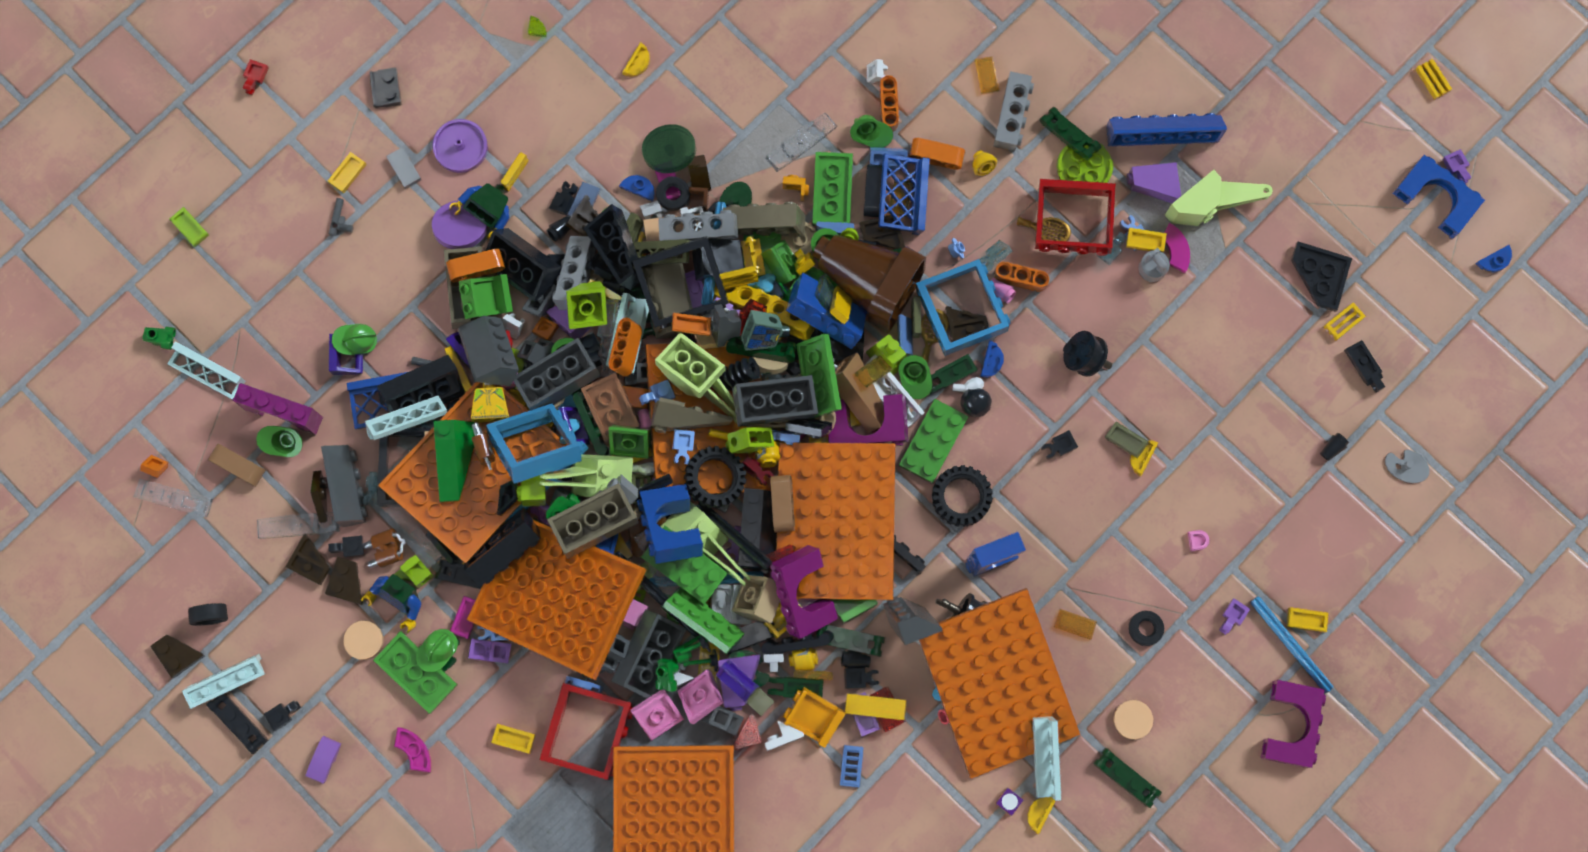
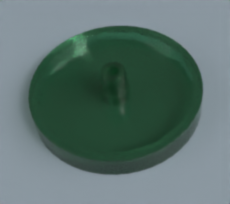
[642,124,696,173]

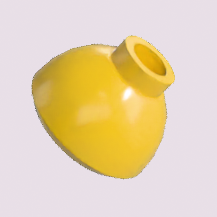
[972,151,998,176]

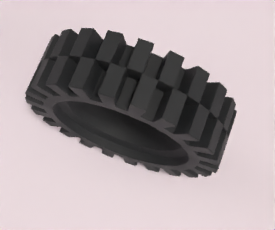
[684,446,746,508]
[932,465,993,527]

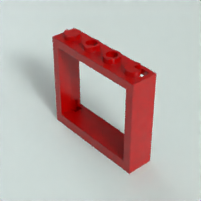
[1035,179,1116,256]
[539,683,633,780]

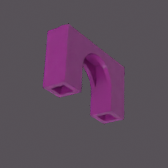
[233,383,323,435]
[828,394,909,446]
[771,545,838,639]
[1261,680,1326,768]

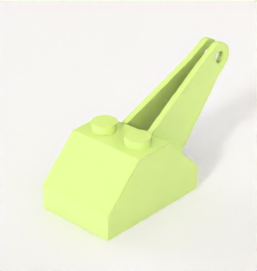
[1164,170,1273,226]
[655,332,737,424]
[540,454,633,497]
[660,501,751,586]

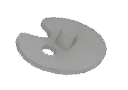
[1385,449,1430,483]

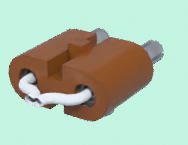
[472,423,496,470]
[363,528,406,568]

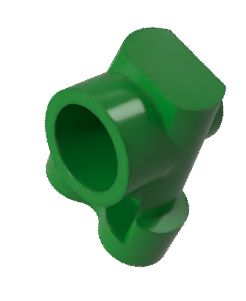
[142,326,176,350]
[656,658,679,692]

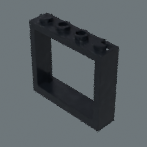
[633,236,729,329]
[377,428,432,507]

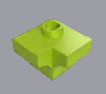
[395,555,434,588]

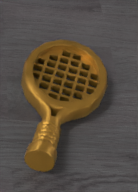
[1016,217,1071,241]
[920,309,949,363]

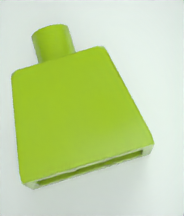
[866,334,906,376]
[726,427,775,453]

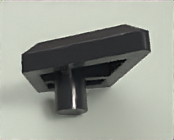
[497,480,519,516]

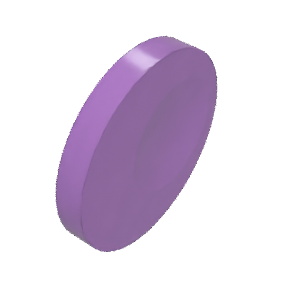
[433,119,488,173]
[432,201,487,249]

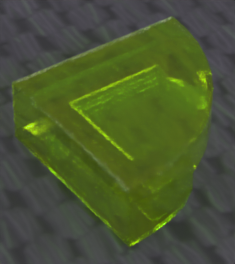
[528,16,547,37]

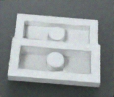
[710,584,751,625]

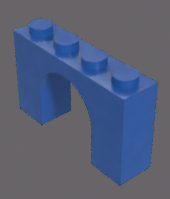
[1392,155,1485,239]
[786,273,867,349]
[637,484,703,564]
[965,532,1026,577]

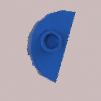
[619,175,655,202]
[1476,245,1512,273]
[980,340,1004,378]

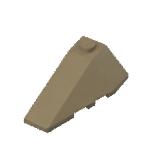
[650,397,733,433]

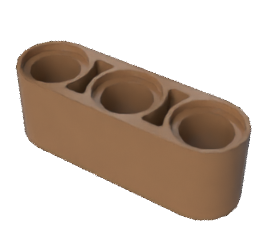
[208,444,266,487]
[771,475,795,533]

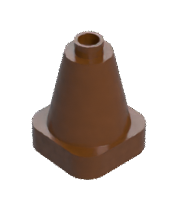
[812,234,926,333]

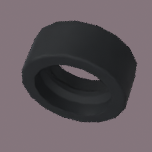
[188,603,228,626]

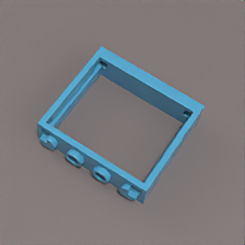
[915,259,1011,356]
[486,403,583,484]

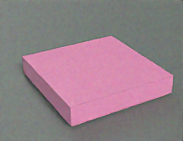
[677,669,724,725]
[631,690,684,741]

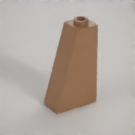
[835,353,884,433]

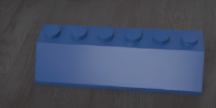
[1106,113,1227,146]

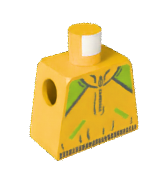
[471,383,509,423]

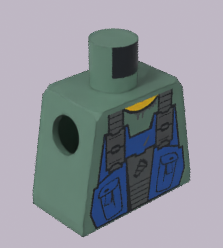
[741,310,790,350]

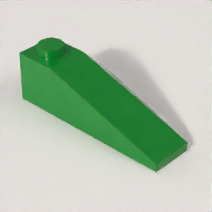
[434,420,475,502]

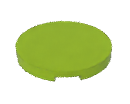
[1057,143,1113,183]

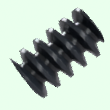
[719,357,760,391]

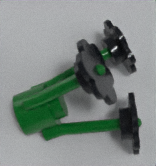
[673,635,718,672]

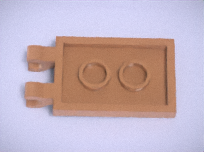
[581,373,640,441]

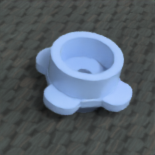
[948,238,965,259]

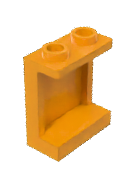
[783,687,845,748]

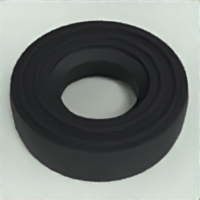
[656,176,690,211]
[1128,611,1164,646]

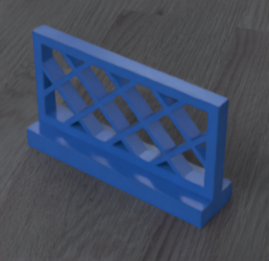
[878,154,930,235]
[346,371,410,430]

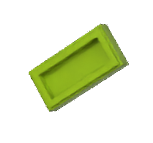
[169,207,209,247]

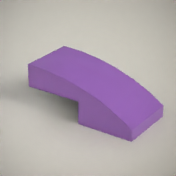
[468,639,511,664]
[305,736,341,783]

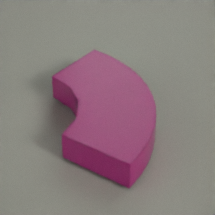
[1164,223,1190,273]
[394,727,431,772]

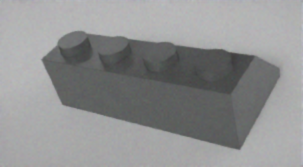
[458,316,519,387]
[321,445,368,528]
[883,597,943,645]

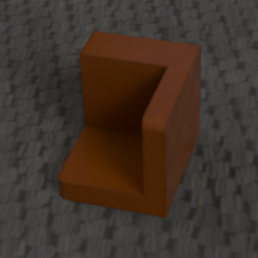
[688,187,709,212]

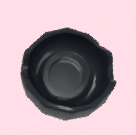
[960,388,992,417]

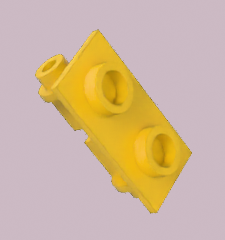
[741,236,766,276]

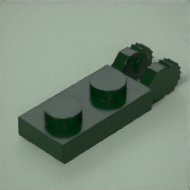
[930,354,978,395]
[767,676,824,698]

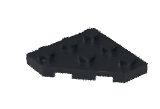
[1291,241,1352,312]

